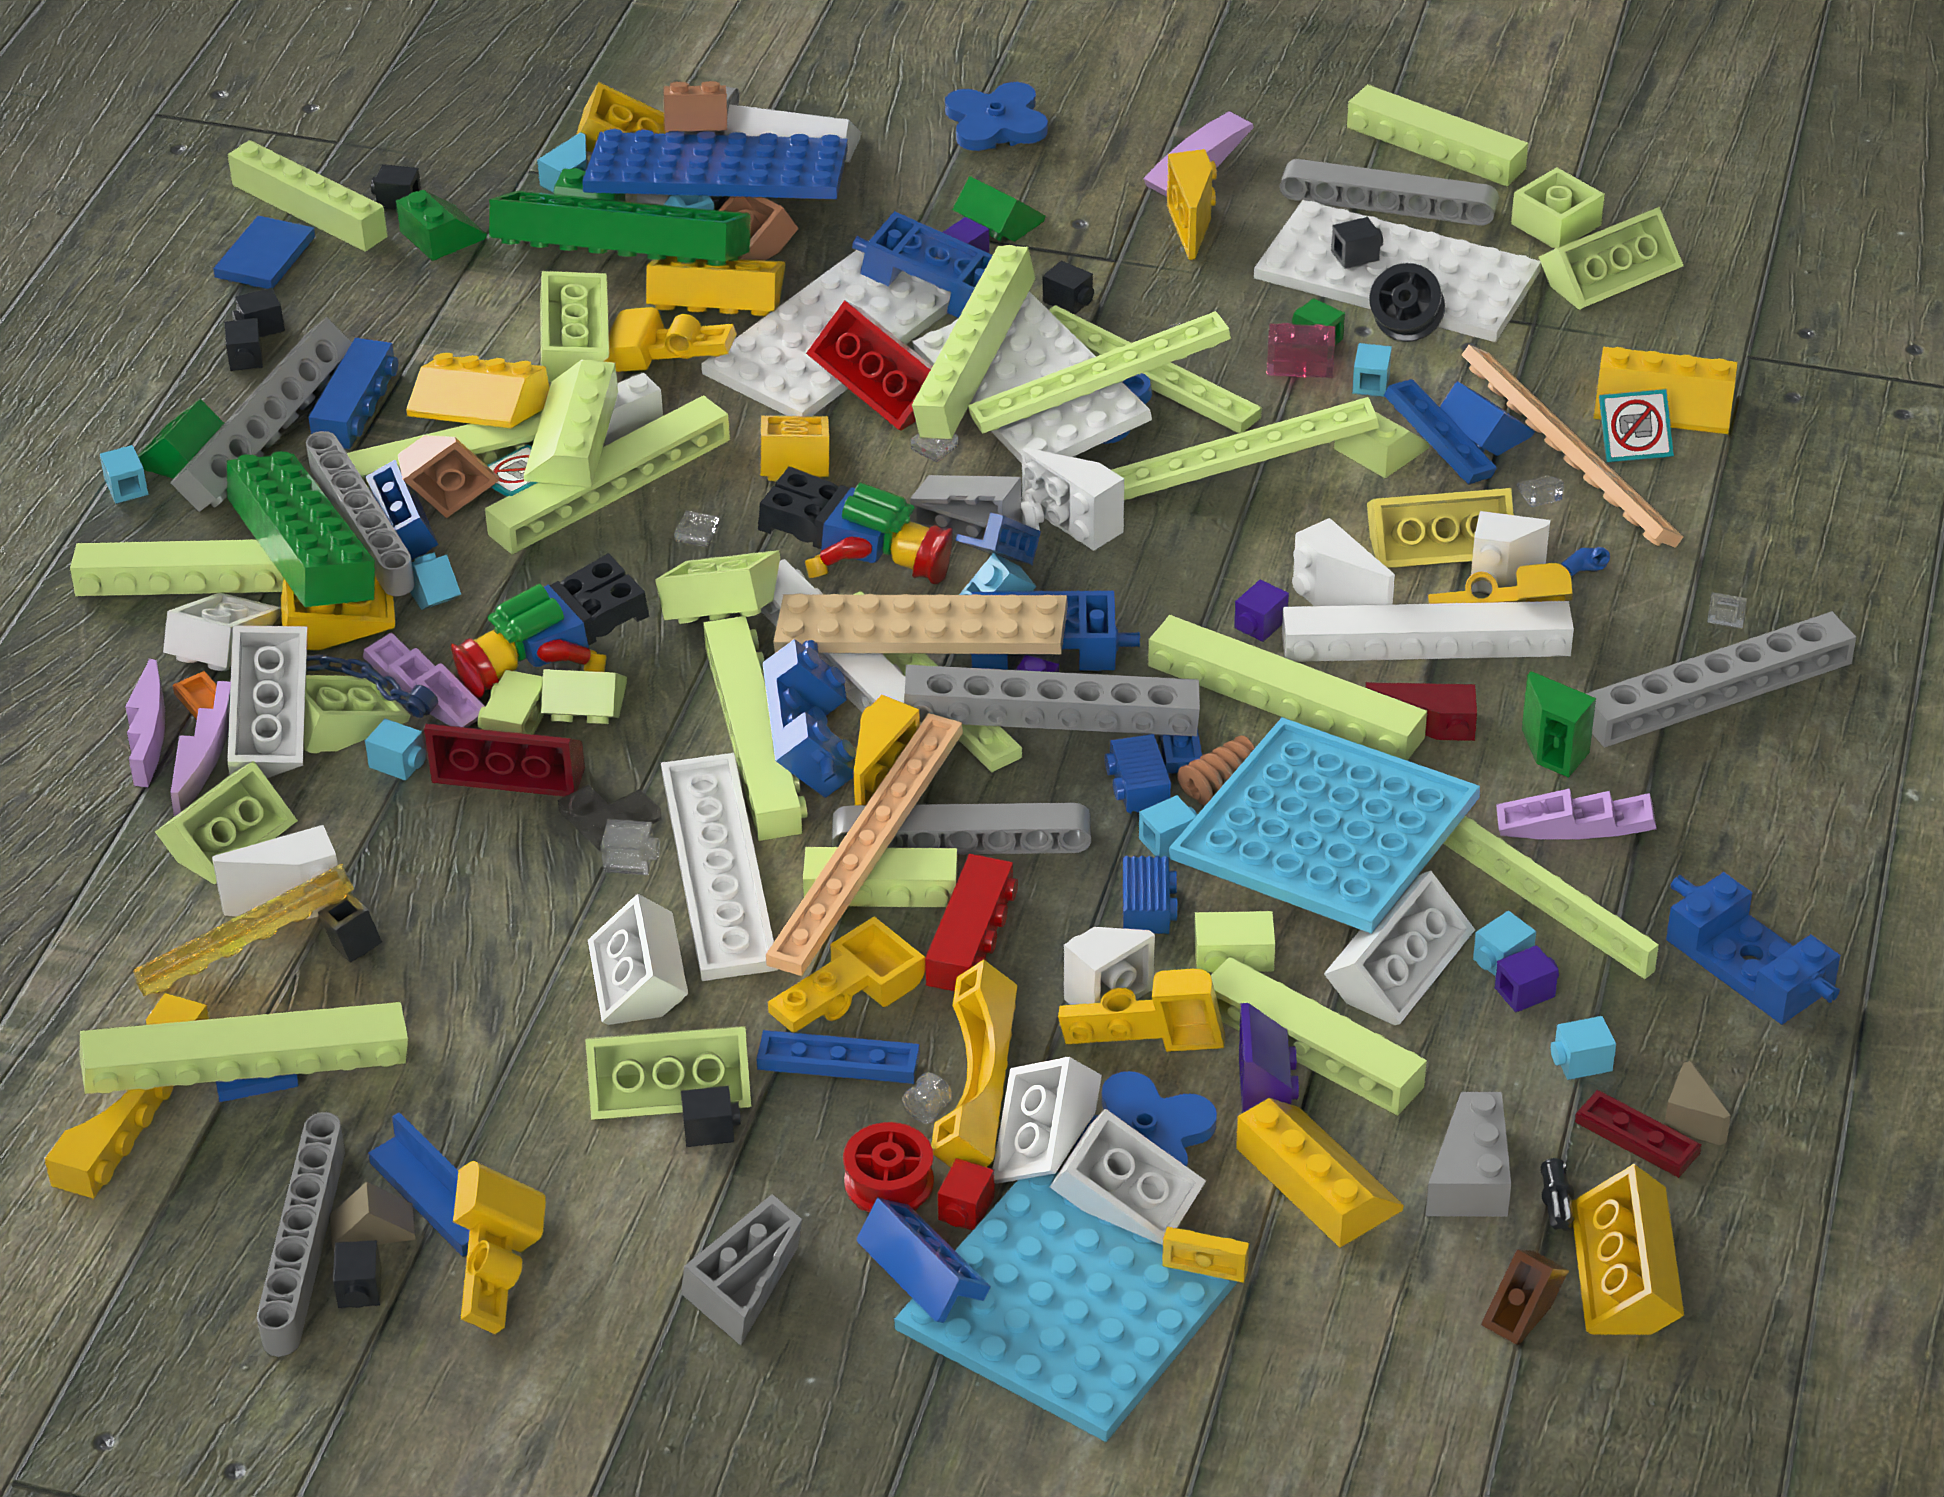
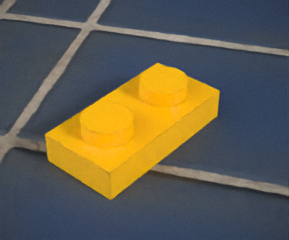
[1162,1226,1249,1283]

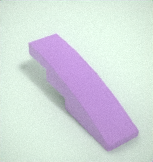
[1143,111,1254,197]
[363,632,485,728]
[125,659,165,787]
[171,681,231,816]
[1496,789,1657,839]

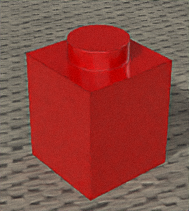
[937,1158,995,1230]

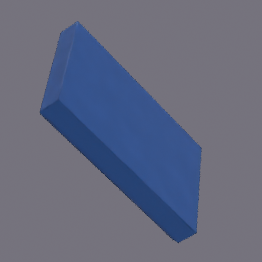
[213,216,315,289]

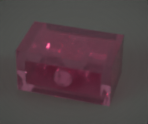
[1267,323,1335,378]

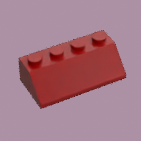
[806,300,933,431]

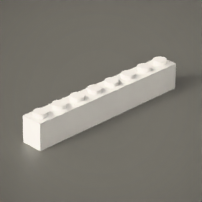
[761,559,922,725]
[1282,601,1574,662]

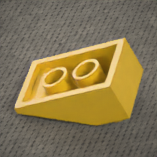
[577,82,669,153]
[1167,149,1217,260]
[761,416,829,481]
[281,577,395,650]
[853,694,920,805]

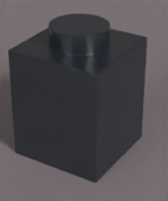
[371,164,421,210]
[1331,217,1384,269]
[1042,260,1094,315]
[232,287,285,338]
[224,318,263,371]
[318,892,382,963]
[681,1086,741,1147]
[333,1240,381,1308]

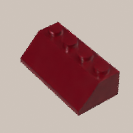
[424,724,585,798]

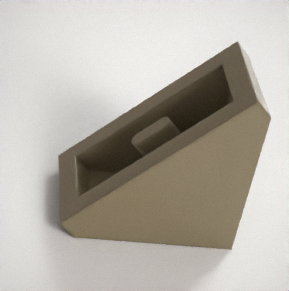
[1664,1061,1731,1145]
[330,1182,416,1250]

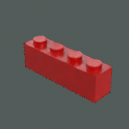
[925,854,1018,991]

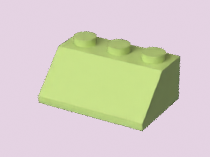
[655,550,780,624]
[155,761,298,884]

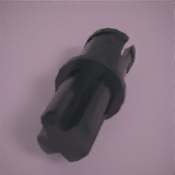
[1540,1158,1574,1231]

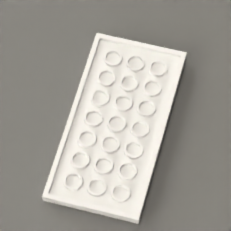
[1254,200,1541,342]
[701,250,951,417]
[913,292,1152,463]

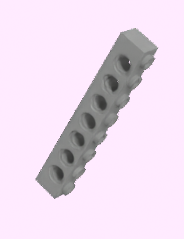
[170,317,352,512]
[1586,611,1856,748]
[904,665,1200,736]

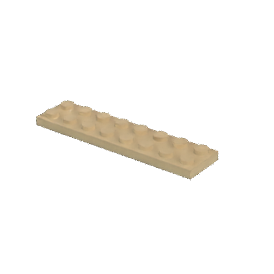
[773,594,1068,654]

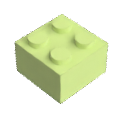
[1511,167,1605,249]

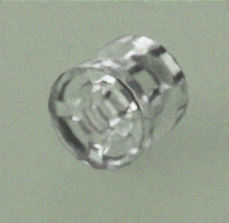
[902,1072,953,1124]

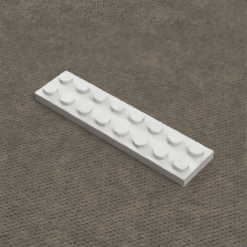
[661,753,778,981]

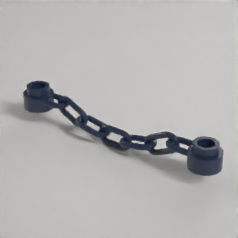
[306,655,438,718]

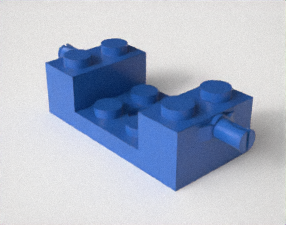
[852,211,993,318]
[971,591,1140,671]
[763,639,856,798]
[1666,872,1841,1025]

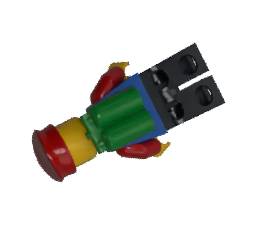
[758,466,953,584]
[451,553,649,698]

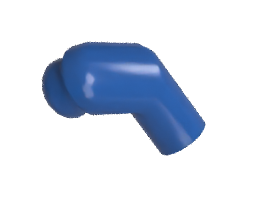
[1561,547,1610,577]

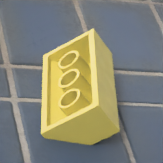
[1367,488,1514,568]

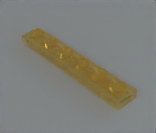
[133,863,354,997]

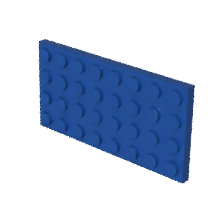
[582,129,848,199]

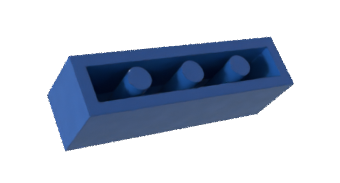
[309,338,398,449]

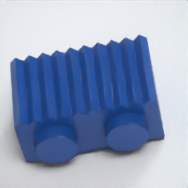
[1105,734,1171,814]
[1123,855,1177,934]

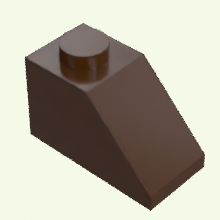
[1481,1249,1569,1345]

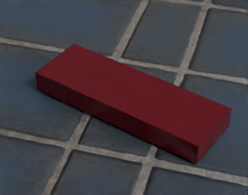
[1575,1089,1702,1178]

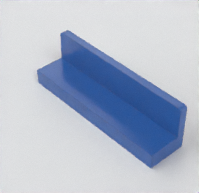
[956,512,1041,565]
[368,1113,470,1257]
[857,1197,991,1323]

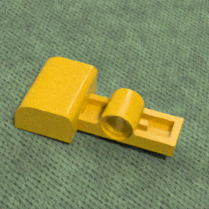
[603,307,737,372]
[1428,563,1573,604]
[768,916,925,1033]
[1058,969,1225,1052]
[453,1161,546,1334]

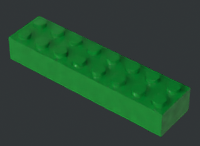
[489,191,751,266]
[227,451,375,607]

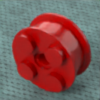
[843,1122,934,1213]

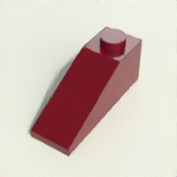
[1365,682,1477,741]

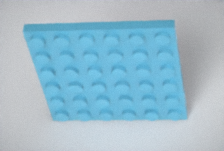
[1169,717,1480,934]
[894,1171,1238,1442]

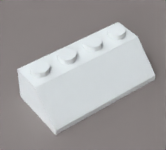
[724,104,861,162]
[228,625,307,778]
[1324,871,1475,1025]

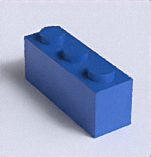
[365,460,439,560]

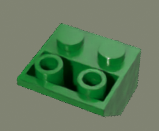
[1522,671,1596,778]

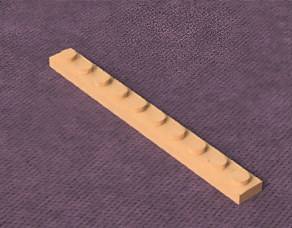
[1462,345,1683,548]
[766,713,963,976]

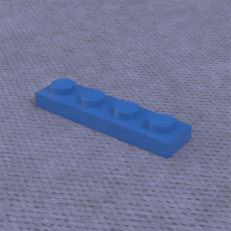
[1384,379,1497,485]
[756,1030,920,1084]

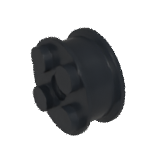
[1369,263,1445,342]

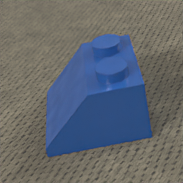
[1440,381,1535,456]

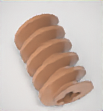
[1177,735,1255,806]

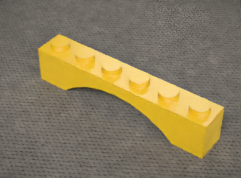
[931,960,1017,1168]
[44,993,209,1199]

